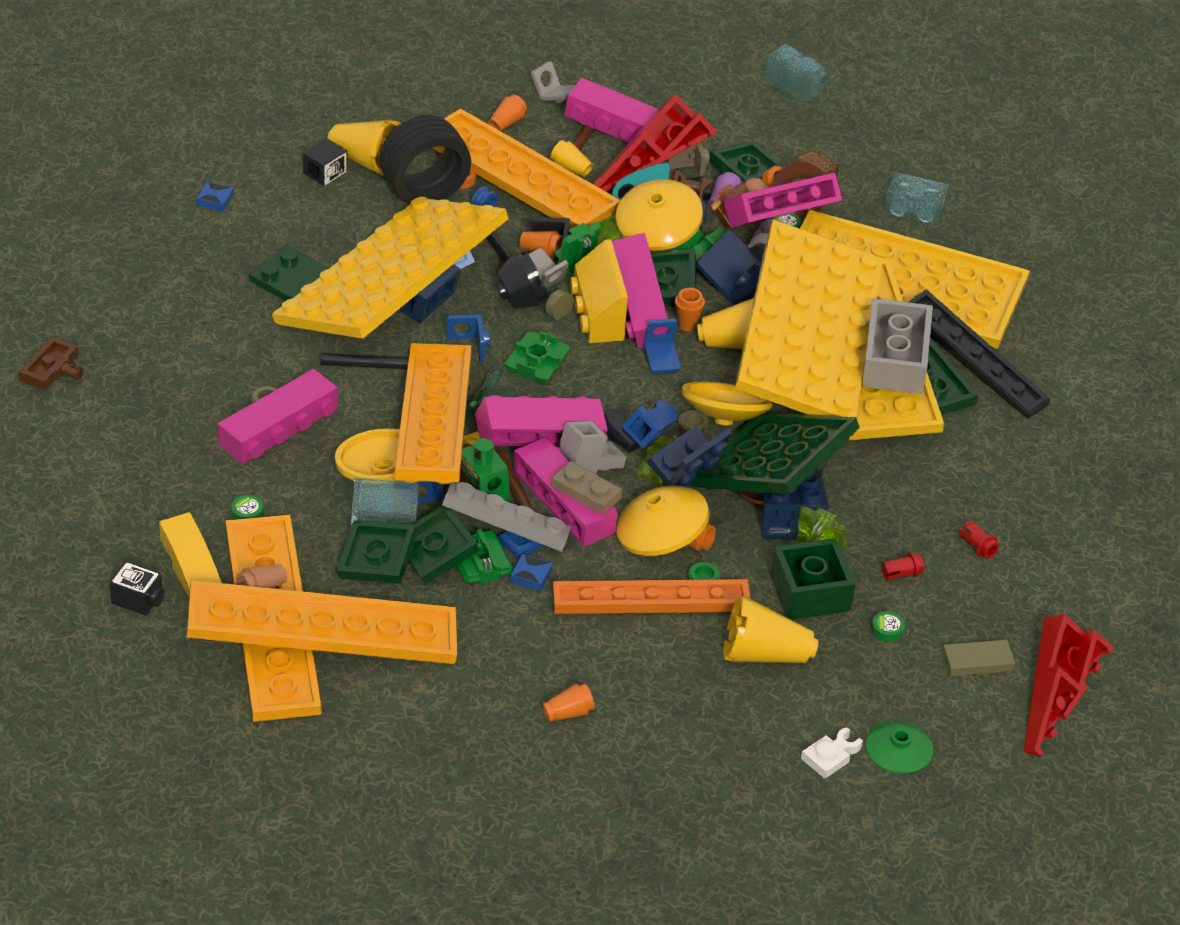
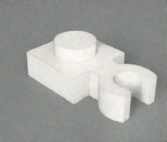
[801,728,863,779]

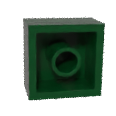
[770,538,855,620]

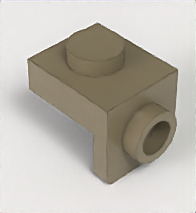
[665,142,710,176]

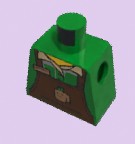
[459,438,510,502]

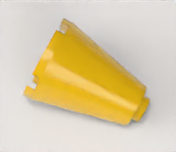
[328,120,401,176]
[697,298,754,350]
[723,596,818,663]

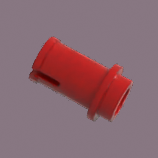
[959,521,999,558]
[881,552,924,582]

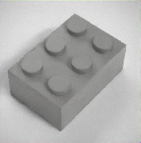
[862,298,933,394]

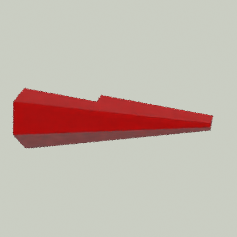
[593,94,718,192]
[1024,614,1113,757]

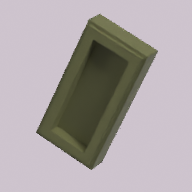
[942,640,1016,676]

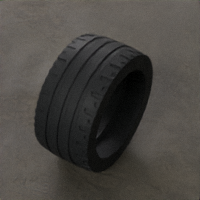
[379,115,471,204]

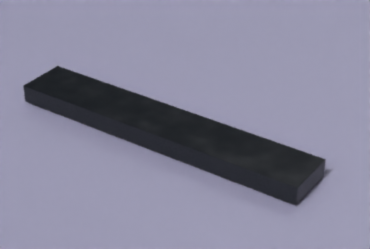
[908,289,1050,419]

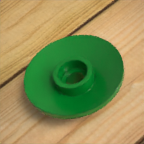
[866,721,933,774]

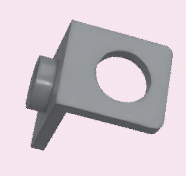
[531,61,576,103]
[529,248,569,288]

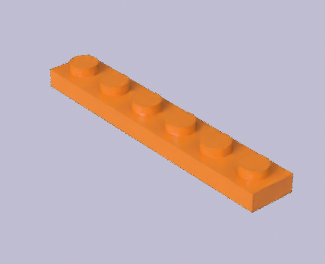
[552,579,750,614]

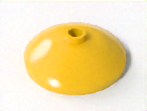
[616,179,703,251]
[682,382,773,425]
[335,429,404,487]
[616,485,710,556]

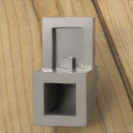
[560,421,627,474]

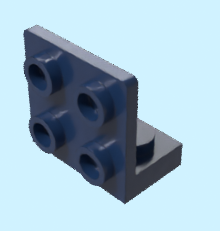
[695,230,763,305]
[399,264,461,323]
[647,426,732,487]
[762,475,829,540]

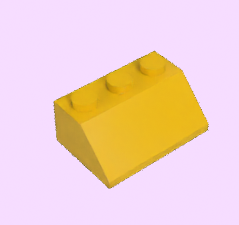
[569,239,628,343]

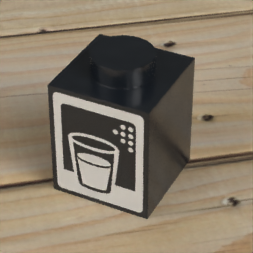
[303,138,347,186]
[110,561,164,616]

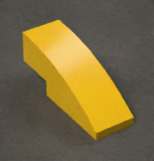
[159,512,222,597]

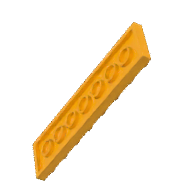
[433,109,621,229]
[395,343,471,484]
[226,515,321,722]
[187,580,457,664]

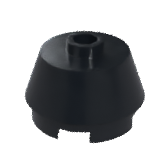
[495,251,549,309]

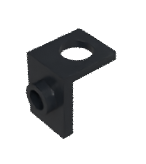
[531,217,571,239]

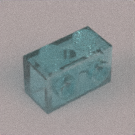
[765,44,827,103]
[884,172,950,225]
[351,478,419,524]

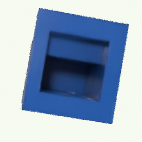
[621,400,678,448]

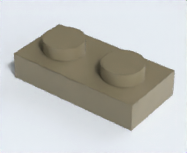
[551,461,622,515]

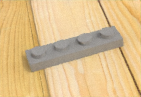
[442,482,571,552]

